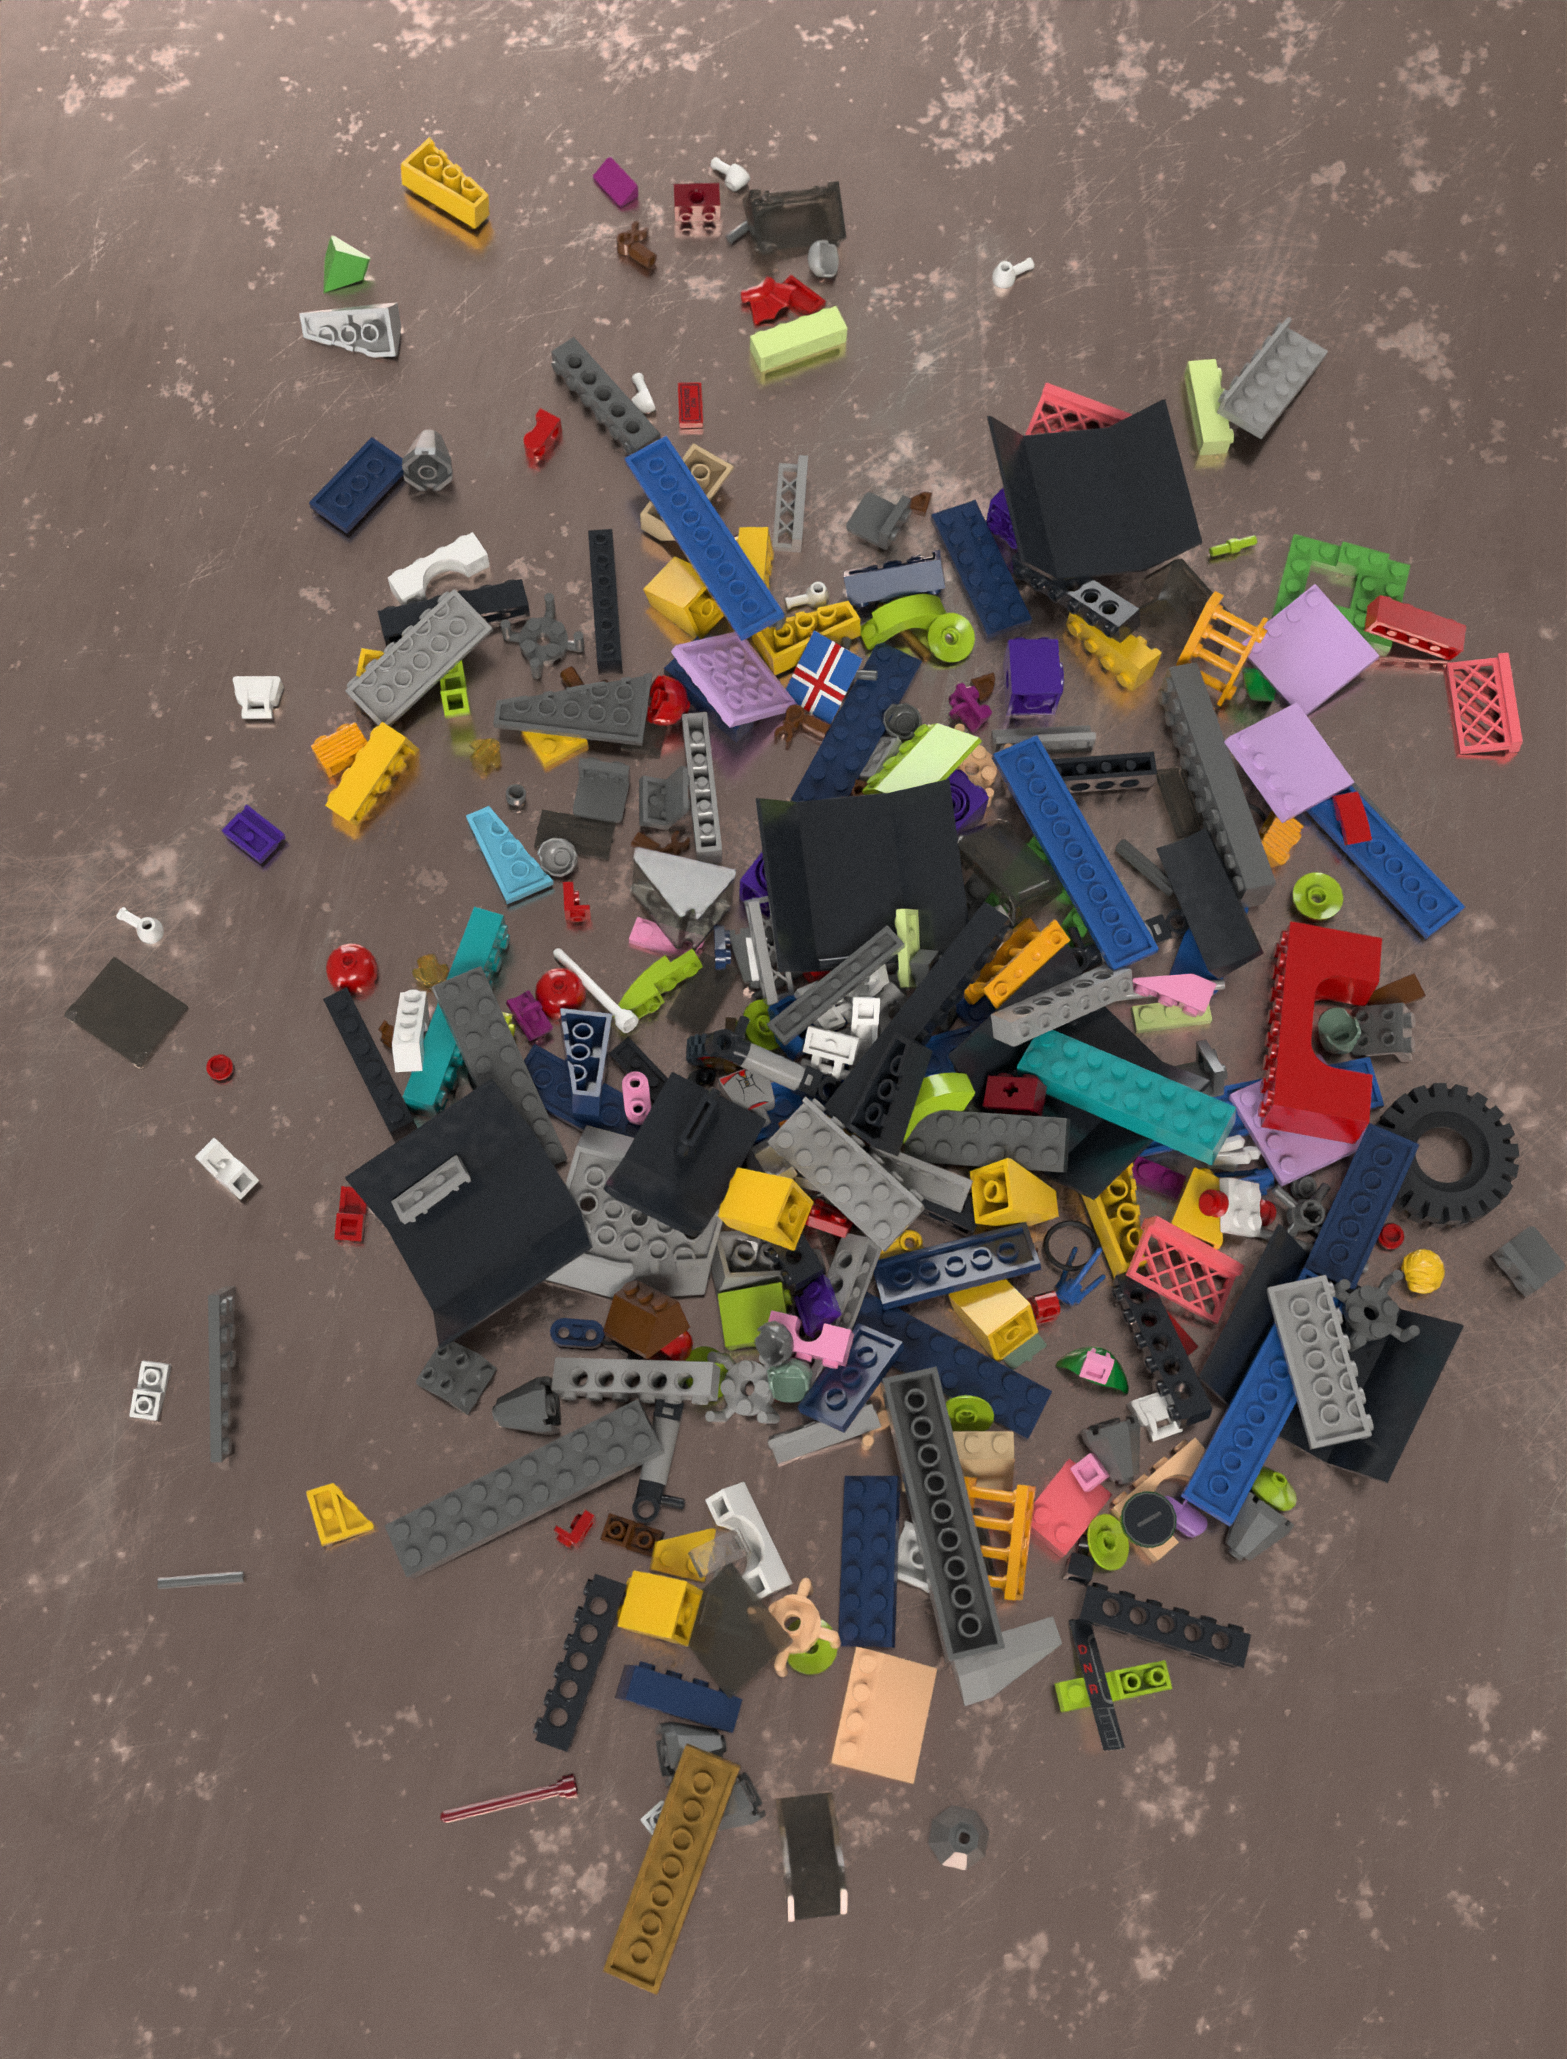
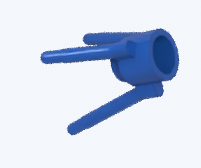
[1214,1168,1275,1196]
[1055,1247,1106,1306]

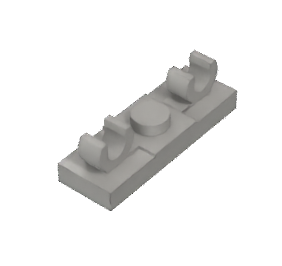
[391,1155,471,1224]

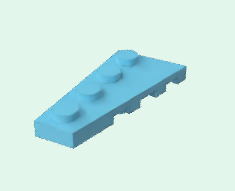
[466,806,554,904]

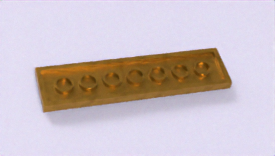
[603,1743,741,1995]

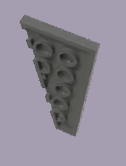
[493,673,653,746]
[208,1286,236,1463]

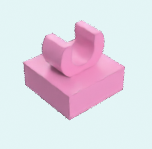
[1079,1348,1114,1385]
[1070,1453,1110,1492]

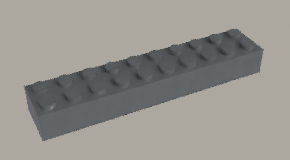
[1157,662,1276,908]
[880,1367,1005,1663]
[384,1399,665,1579]

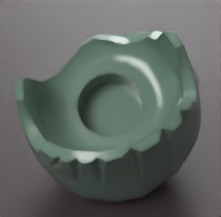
[1318,1007,1361,1054]
[766,1358,813,1402]

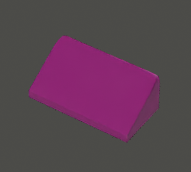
[592,156,638,208]

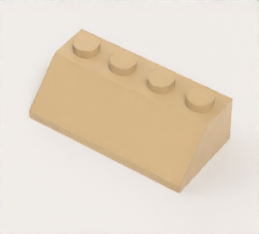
[640,443,734,541]
[902,1431,1014,1492]

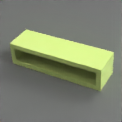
[750,306,847,372]
[1184,359,1234,455]

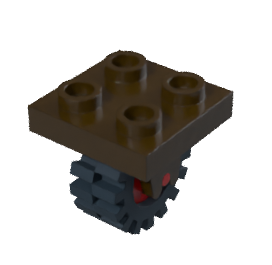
[686,1017,747,1075]

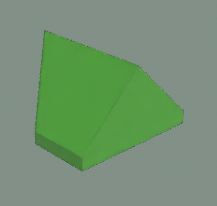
[324,236,371,293]

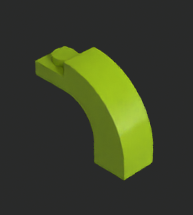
[860,594,946,650]
[440,660,471,719]
[902,1073,975,1144]

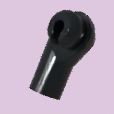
[687,1068,716,1086]

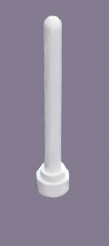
[553,948,638,1033]

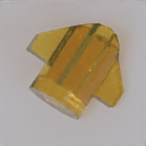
[469,738,501,771]
[412,954,449,991]

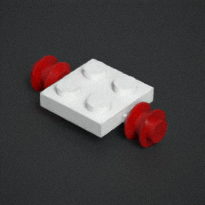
[1198,1178,1276,1238]

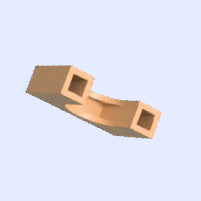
[1110,1438,1206,1563]

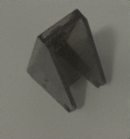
[1135,559,1232,656]
[631,847,737,951]
[775,1792,847,1921]

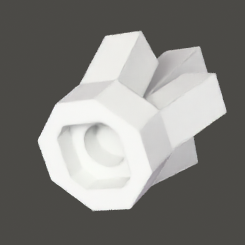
[1206,1135,1261,1172]

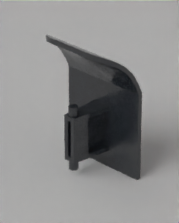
[603,1072,766,1237]

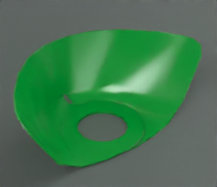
[1242,667,1276,702]
[1056,1346,1129,1395]

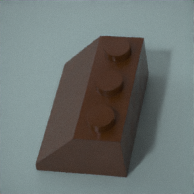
[603,1279,690,1359]

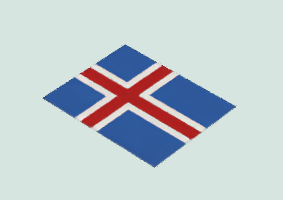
[786,630,863,724]

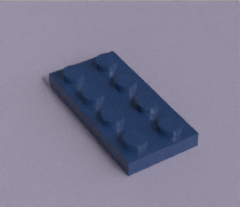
[309,437,404,533]
[798,1323,905,1433]

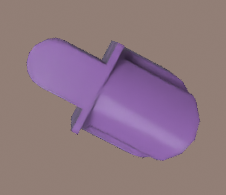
[1165,1496,1207,1538]

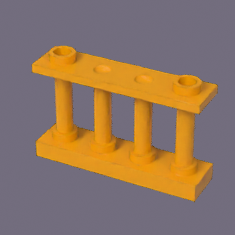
[1175,591,1268,706]
[963,918,1070,1009]
[964,1477,1036,1601]

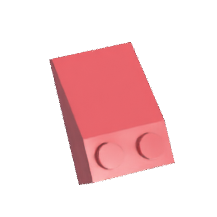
[1030,1458,1112,1558]

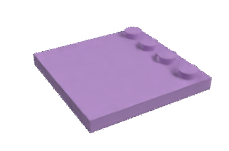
[1241,584,1379,716]
[671,632,797,728]
[1224,703,1355,823]
[1228,1054,1366,1187]

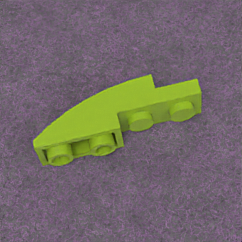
[613,949,703,1020]
[1055,1660,1172,1713]

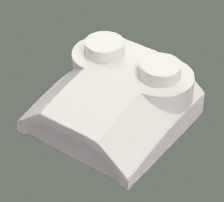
[897,1521,929,1593]

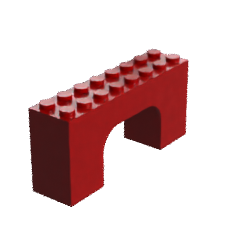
[1258,921,1382,1144]

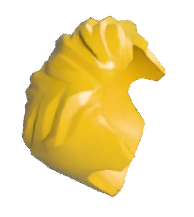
[1401,1249,1445,1294]

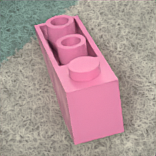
[1132,974,1216,1017]

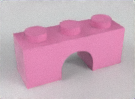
[768,1310,854,1369]

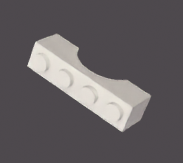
[388,532,490,605]
[392,990,430,1072]
[705,1482,793,1603]

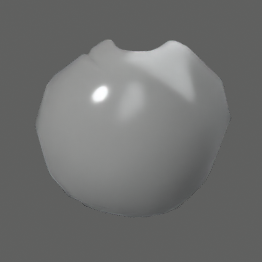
[807,240,839,277]
[537,838,578,877]

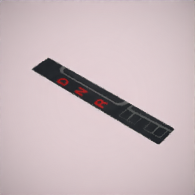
[1069,1619,1125,1751]

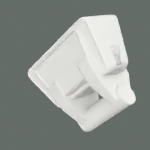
[233,676,284,719]
[1127,1392,1183,1442]

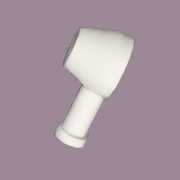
[710,157,750,191]
[992,258,1034,289]
[631,373,656,413]
[784,582,829,610]
[117,907,164,944]

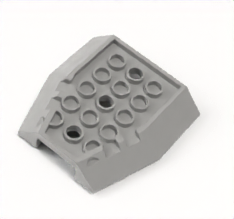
[545,1125,725,1298]

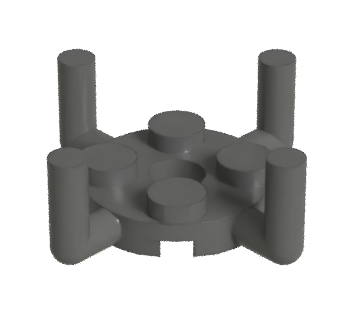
[501,593,585,679]
[1334,1270,1420,1352]

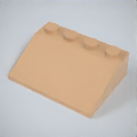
[830,1647,937,1784]

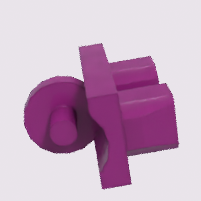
[948,682,992,733]
[506,990,553,1041]

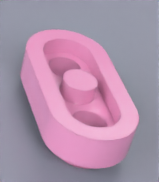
[622,1072,651,1125]

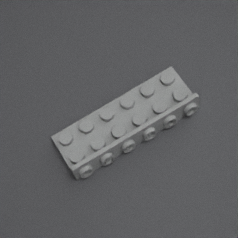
[1217,317,1328,439]
[345,589,493,726]
[767,1097,925,1252]
[1266,1275,1374,1449]

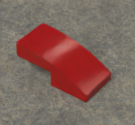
[1332,791,1372,845]
[334,1186,368,1241]

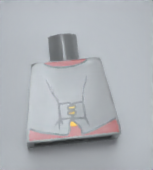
[718,1069,775,1128]

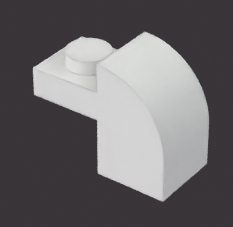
[751,1136,797,1179]
[195,1138,259,1200]

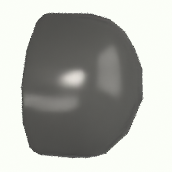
[883,702,922,741]
[754,1321,794,1366]

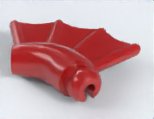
[741,276,797,325]

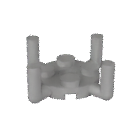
[705,1352,780,1424]

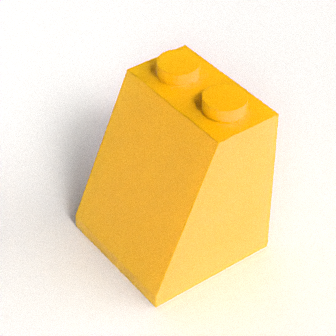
[643,556,724,639]
[970,1158,1059,1227]
[718,1167,814,1251]
[1168,1167,1223,1250]
[948,1279,1038,1362]
[617,1570,703,1647]

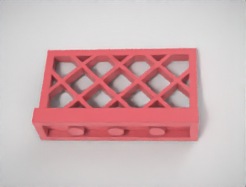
[1025,382,1133,435]
[1446,653,1523,754]
[1126,1216,1245,1324]

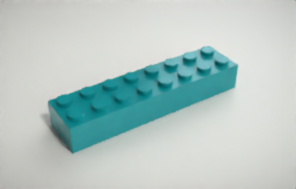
[403,907,510,1119]
[1017,1030,1236,1165]

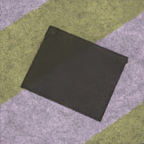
[64,957,188,1067]
[688,1563,793,1699]

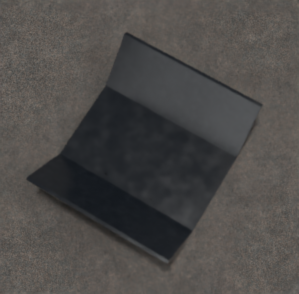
[987,399,1203,581]
[755,779,969,972]
[948,944,1212,1200]
[345,1078,593,1349]
[1198,1224,1464,1484]

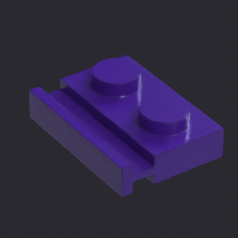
[221,804,286,864]
[794,1274,842,1339]

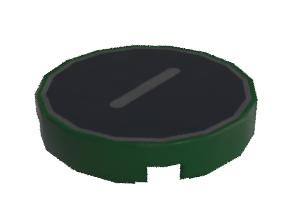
[1120,1491,1177,1549]

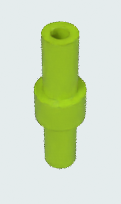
[1209,535,1257,557]

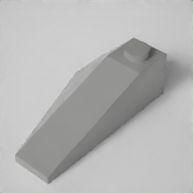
[300,303,401,357]
[712,1231,827,1295]
[950,1616,1062,1706]

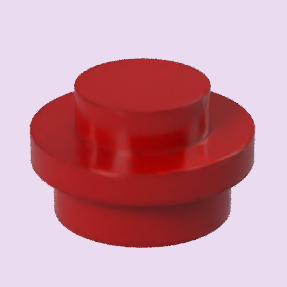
[206,1054,233,1080]
[1378,1223,1404,1249]

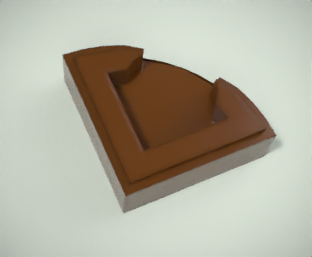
[909,492,932,517]
[970,672,995,704]

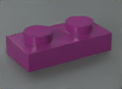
[1132,1157,1186,1202]

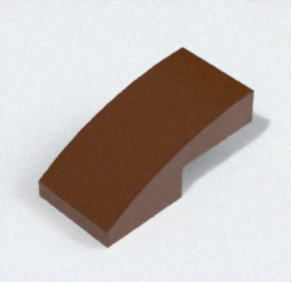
[1367,973,1426,1006]

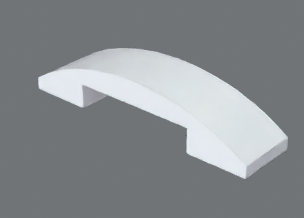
[849,997,880,1071]

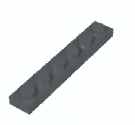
[767,925,905,1046]

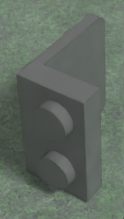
[846,492,912,550]
[573,757,631,823]
[639,766,690,830]
[1352,1003,1415,1062]
[1175,1039,1228,1097]
[1491,1226,1565,1297]
[416,1341,497,1415]

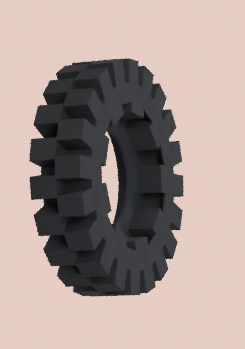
[1375,1083,1520,1229]

